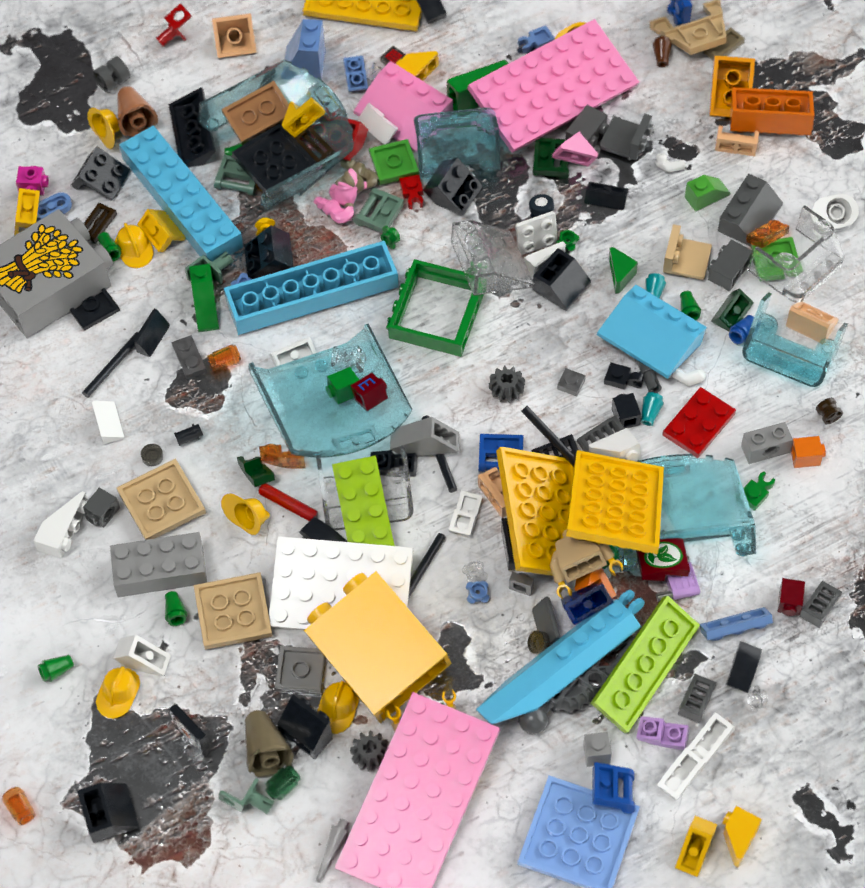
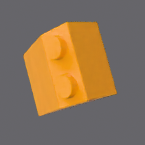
[709,56,755,117]

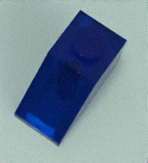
[561,582,614,625]

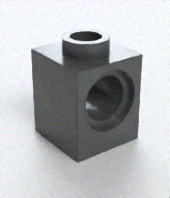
[83,487,120,528]

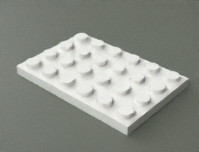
[269,536,413,630]

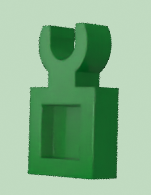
[737,471,775,511]

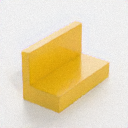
[14,188,40,236]
[137,209,186,252]

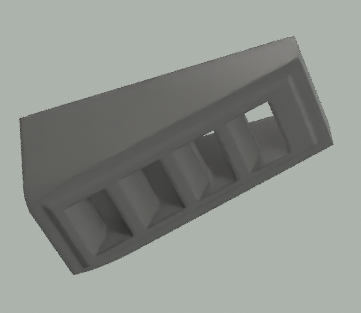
[577,415,625,452]
[799,581,842,628]
[678,674,717,723]

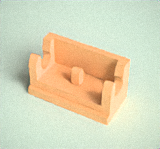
[715,125,759,156]
[478,467,507,518]

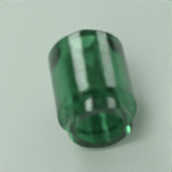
[265,765,301,800]

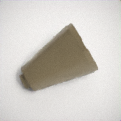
[245,710,294,777]

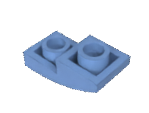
[343,56,368,92]

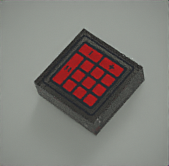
[380,46,406,65]

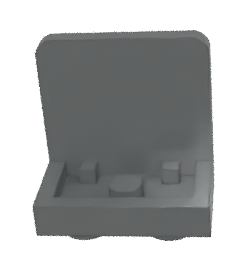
[600,113,654,161]

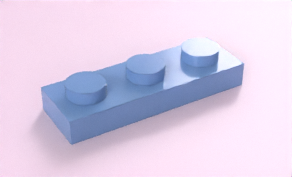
[700,607,773,641]

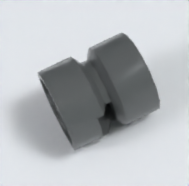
[93,56,131,93]

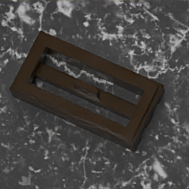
[295,126,336,167]
[83,203,117,244]

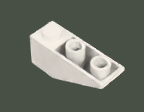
[33,491,88,559]

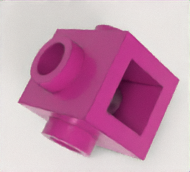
[16,166,49,196]

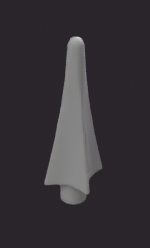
[316,819,349,882]

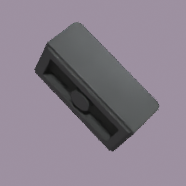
[532,596,560,649]

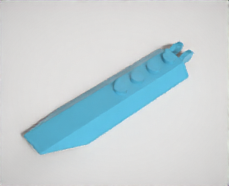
[476,589,645,725]

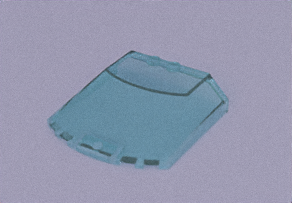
[248,324,412,458]

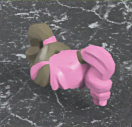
[314,159,379,223]

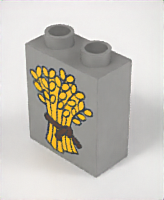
[0,209,113,338]

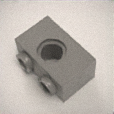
[741,422,793,464]

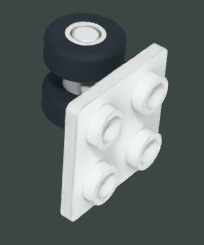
[515,194,557,255]

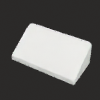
[269,337,318,373]
[92,401,125,444]

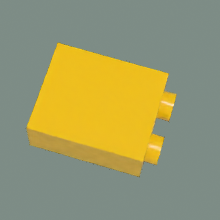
[304,571,452,723]

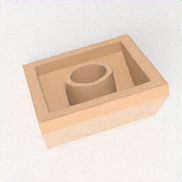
[212,13,257,58]
[786,301,839,344]

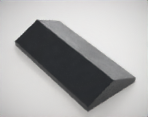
[168,87,216,168]

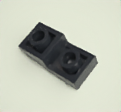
[370,450,417,477]
[299,517,348,542]
[725,641,762,693]

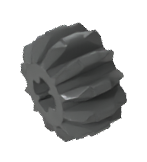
[489,365,525,403]
[350,730,389,772]

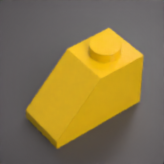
[396,51,438,81]
[722,806,762,867]
[675,815,718,877]

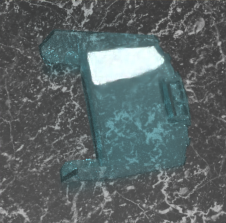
[199,59,353,210]
[615,454,756,572]

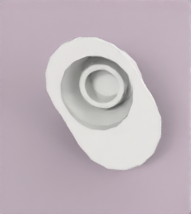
[812,194,859,230]

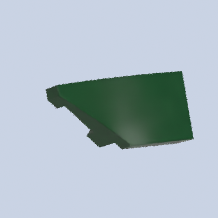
[237,456,275,487]

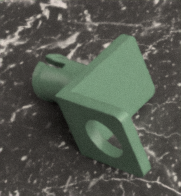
[185,251,233,285]
[218,778,275,814]

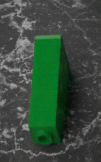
[447,60,509,118]

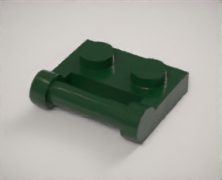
[533,138,570,179]

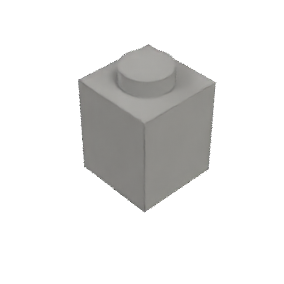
[583,732,612,767]

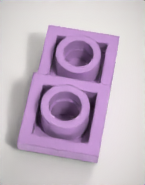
[636,716,689,750]

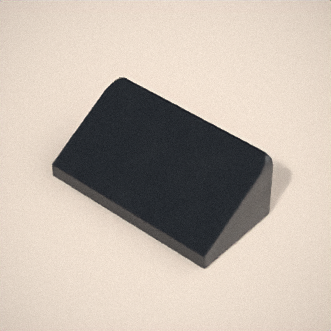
[584,182,629,210]
[134,308,170,357]

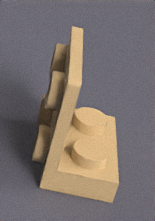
[663,224,712,280]

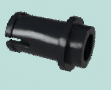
[174,423,203,446]

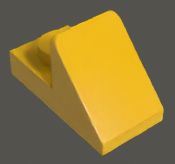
[282,97,326,138]

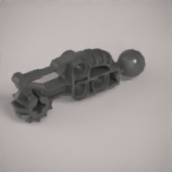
[518,637,635,734]

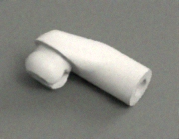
[655,153,685,172]
[672,368,706,386]

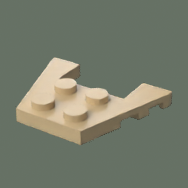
[649,0,727,55]

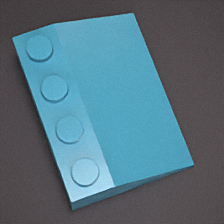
[597,285,707,379]

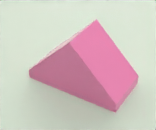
[552,132,598,166]

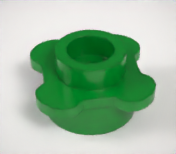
[380,226,400,249]
[556,230,580,251]

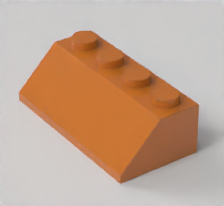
[730,87,814,135]

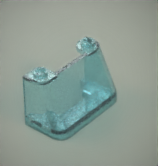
[414,108,501,179]

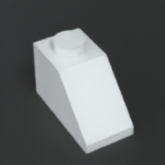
[588,428,642,461]
[113,635,171,676]

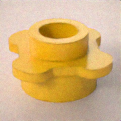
[255,217,275,236]

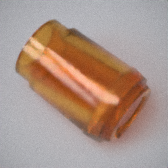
[207,345,241,371]
[2,787,35,825]

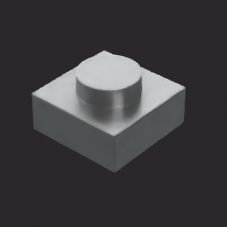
[557,368,586,396]
[509,572,534,596]

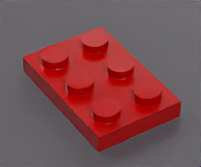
[662,387,736,458]

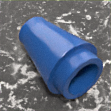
[729,315,757,344]

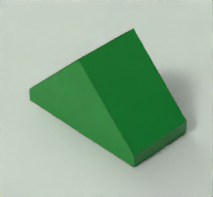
[609,247,638,294]

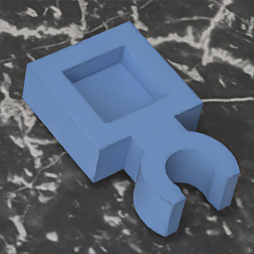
[518,25,555,53]

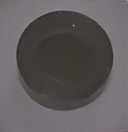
[141,444,163,466]
[527,631,550,654]

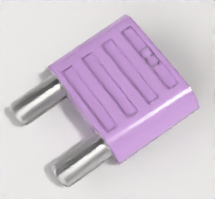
[651,562,700,601]

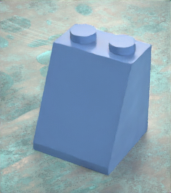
[282,19,326,82]

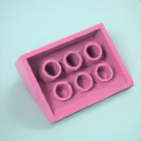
[354,61,453,153]

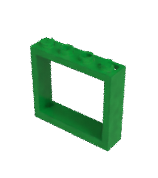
[386,259,486,357]

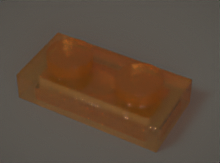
[746,220,789,248]

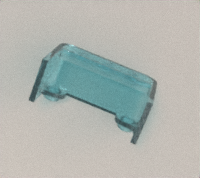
[742,292,848,387]

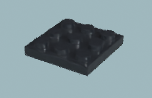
[232,123,318,199]

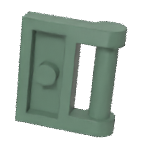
[214,155,257,196]
[353,188,404,233]

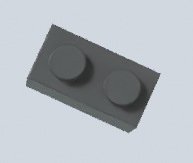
[565,104,609,148]
[707,239,753,291]

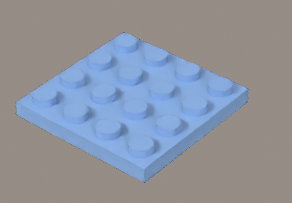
[517,775,640,888]

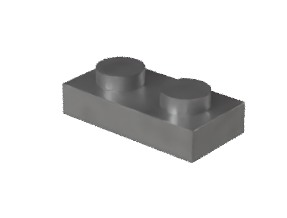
[171,335,207,380]

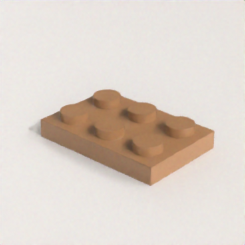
[221,81,289,145]

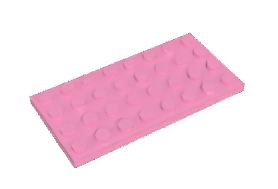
[467,19,639,153]
[335,692,500,888]

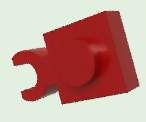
[399,175,423,210]

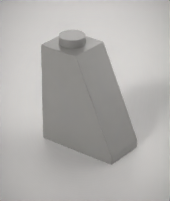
[390,417,459,456]

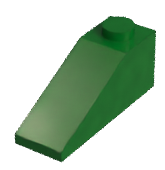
[189,264,219,332]

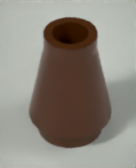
[652,36,672,67]

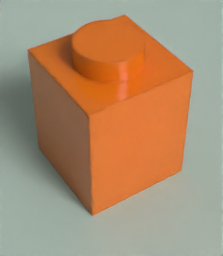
[791,436,826,468]

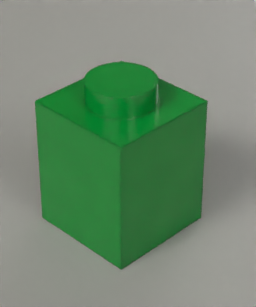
[326,367,359,404]

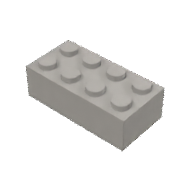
[110,532,207,597]

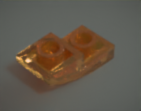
[259,444,306,469]

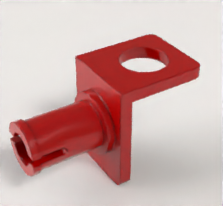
[156,3,192,47]

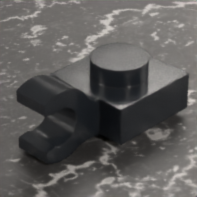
[604,362,644,390]

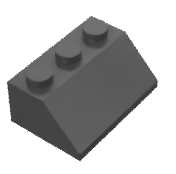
[718,173,783,247]

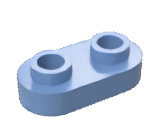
[37,192,72,222]

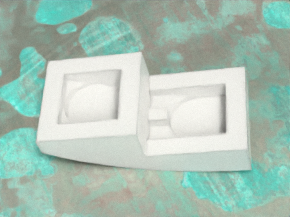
[357,103,398,145]
[449,490,483,536]

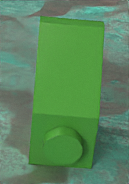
[685,175,730,212]

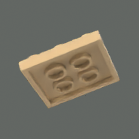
[116,458,206,540]
[193,572,273,650]

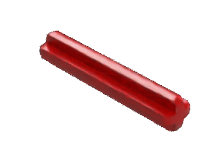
[258,483,318,521]

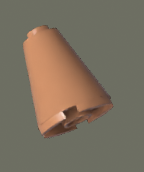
[117,87,158,137]

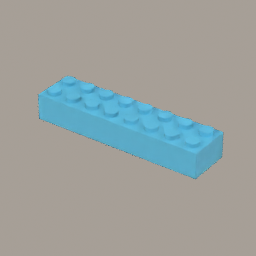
[119,125,243,261]
[224,241,399,335]

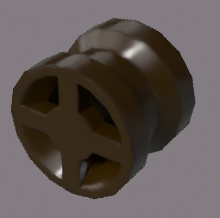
[816,397,843,424]

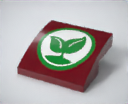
[636,538,690,581]

